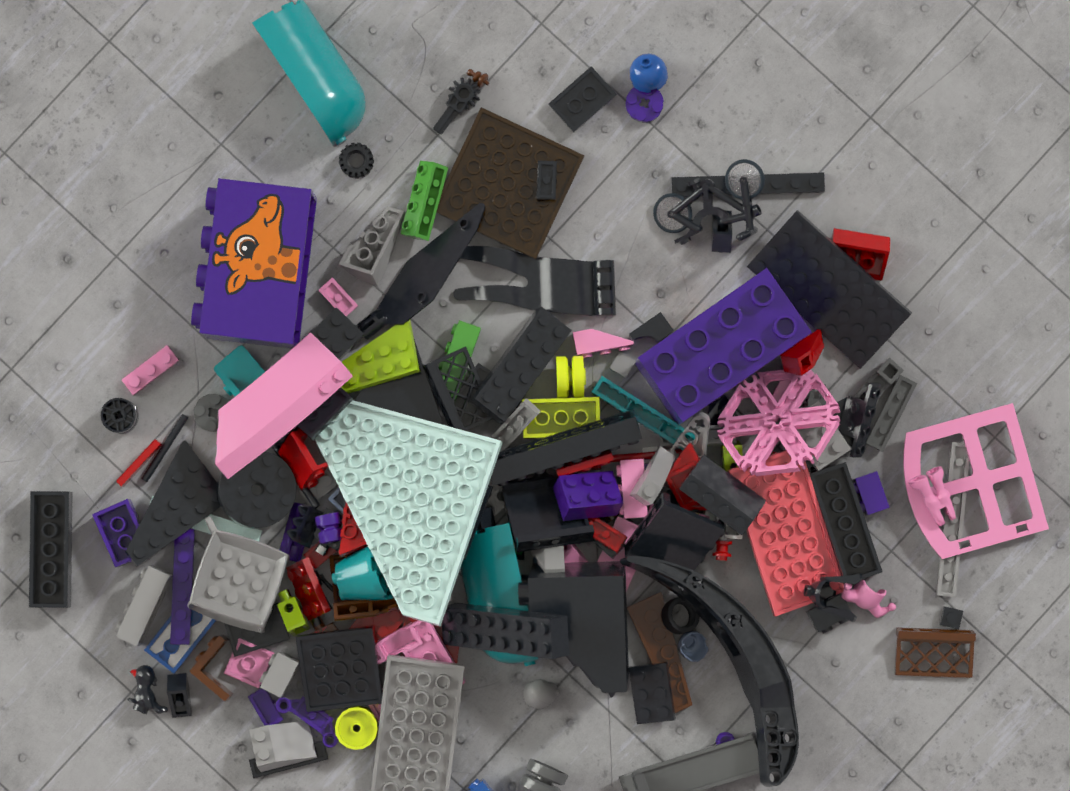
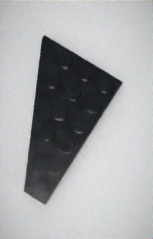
[125,440,221,567]

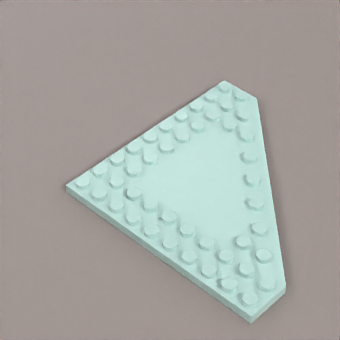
[315,400,502,626]

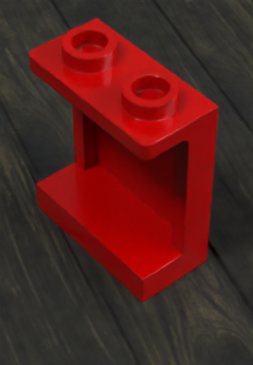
[278,429,328,489]

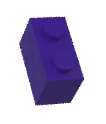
[853,471,890,515]

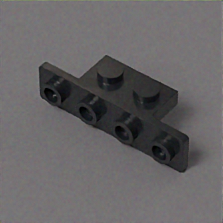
[839,382,881,458]

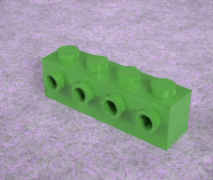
[401,161,448,241]

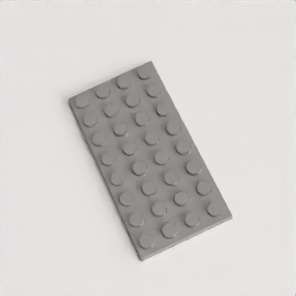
[371,655,465,791]

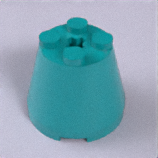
[332,546,394,601]

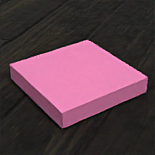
[224,638,274,688]

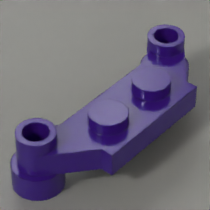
[276,696,338,748]

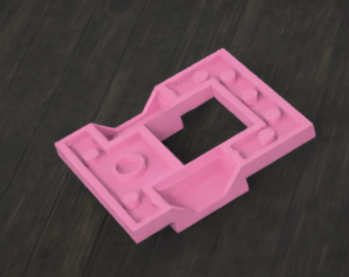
[369,620,466,722]

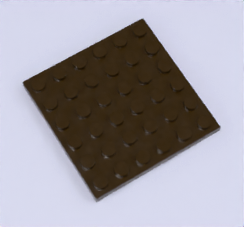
[436,107,585,259]

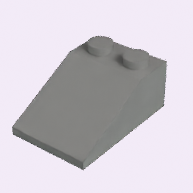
[249,721,317,772]

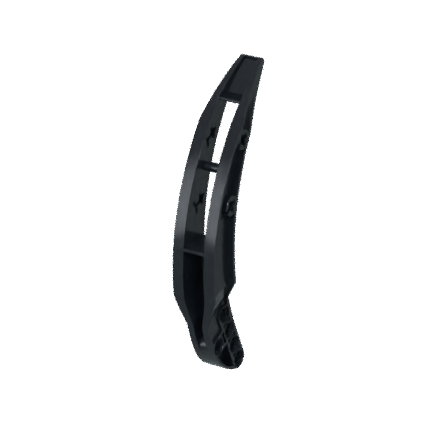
[620,556,799,787]

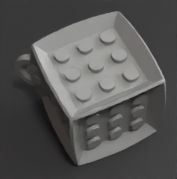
[187,516,290,633]

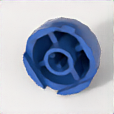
[630,53,668,93]

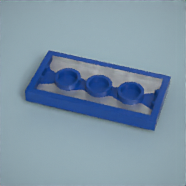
[144,610,217,674]

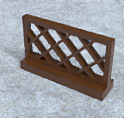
[895,627,976,678]

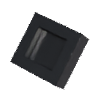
[939,606,963,630]

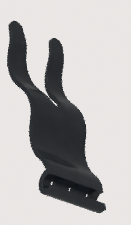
[453,246,616,316]

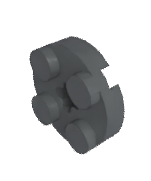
[194,394,229,432]

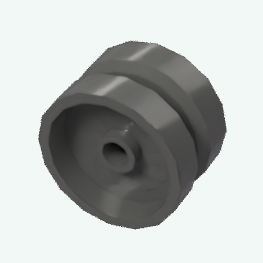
[519,758,569,791]

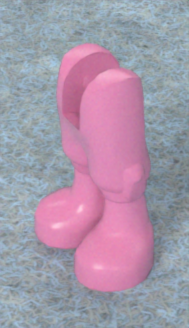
[909,466,956,526]

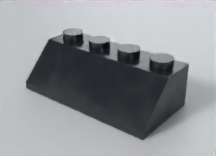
[679,454,766,535]

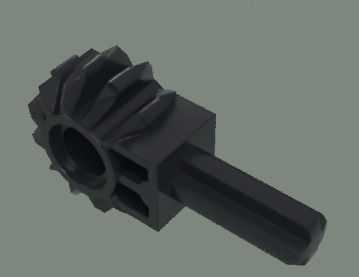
[433,78,481,135]

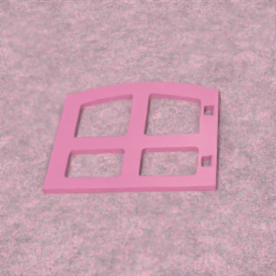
[903,403,1049,559]

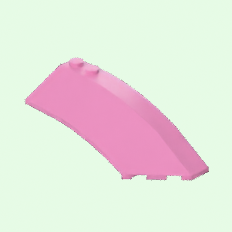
[215,333,353,479]

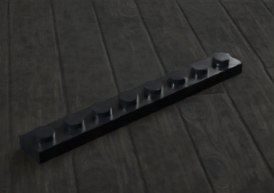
[671,172,825,197]

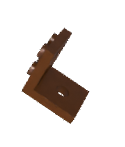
[189,635,233,701]

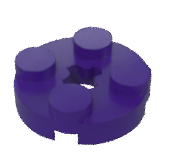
[625,87,664,123]

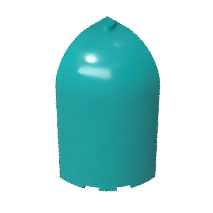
[252,0,366,146]
[460,523,539,666]

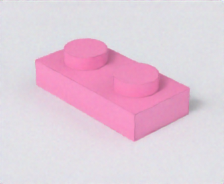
[319,277,358,317]

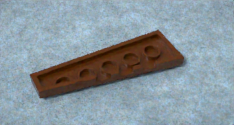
[627,592,692,713]

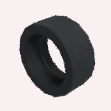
[661,597,700,634]

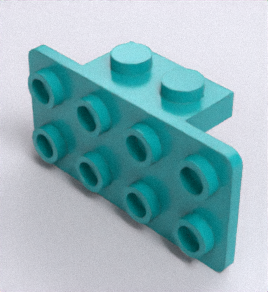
[214,345,265,396]

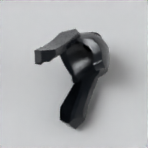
[804,573,863,622]

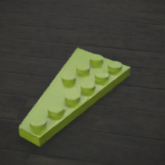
[341,320,420,394]

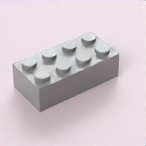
[115,566,173,646]

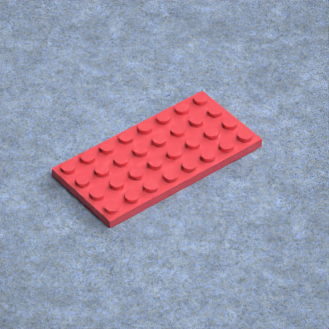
[727,450,844,617]

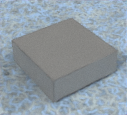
[609,352,635,378]

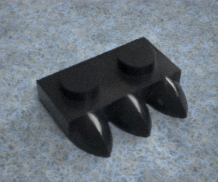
[287,505,324,548]

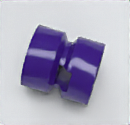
[315,512,342,544]

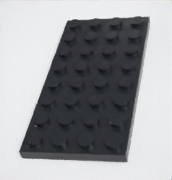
[747,210,912,369]

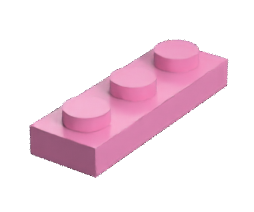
[122,345,179,395]

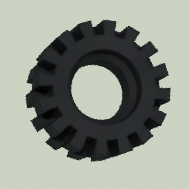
[339,142,374,179]

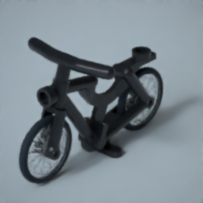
[653,159,765,245]

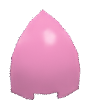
[564,544,588,563]

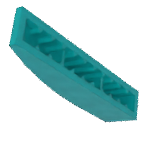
[591,376,695,450]

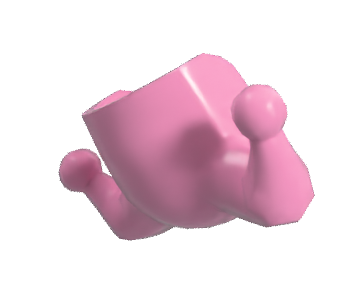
[841,580,896,618]

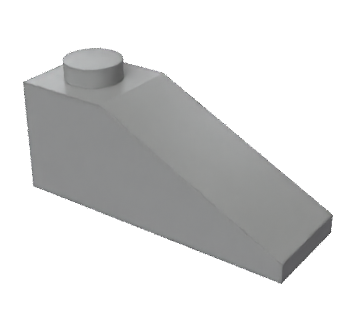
[630,446,676,505]

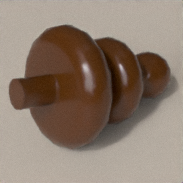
[467,69,489,88]

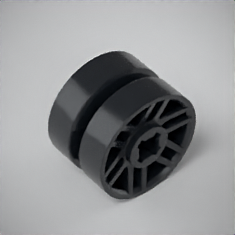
[100,398,139,434]

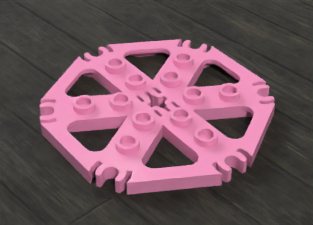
[717,369,840,476]

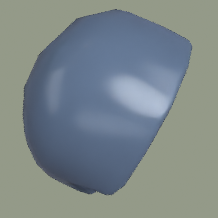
[678,631,708,662]

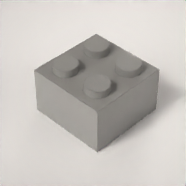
[259,651,300,698]

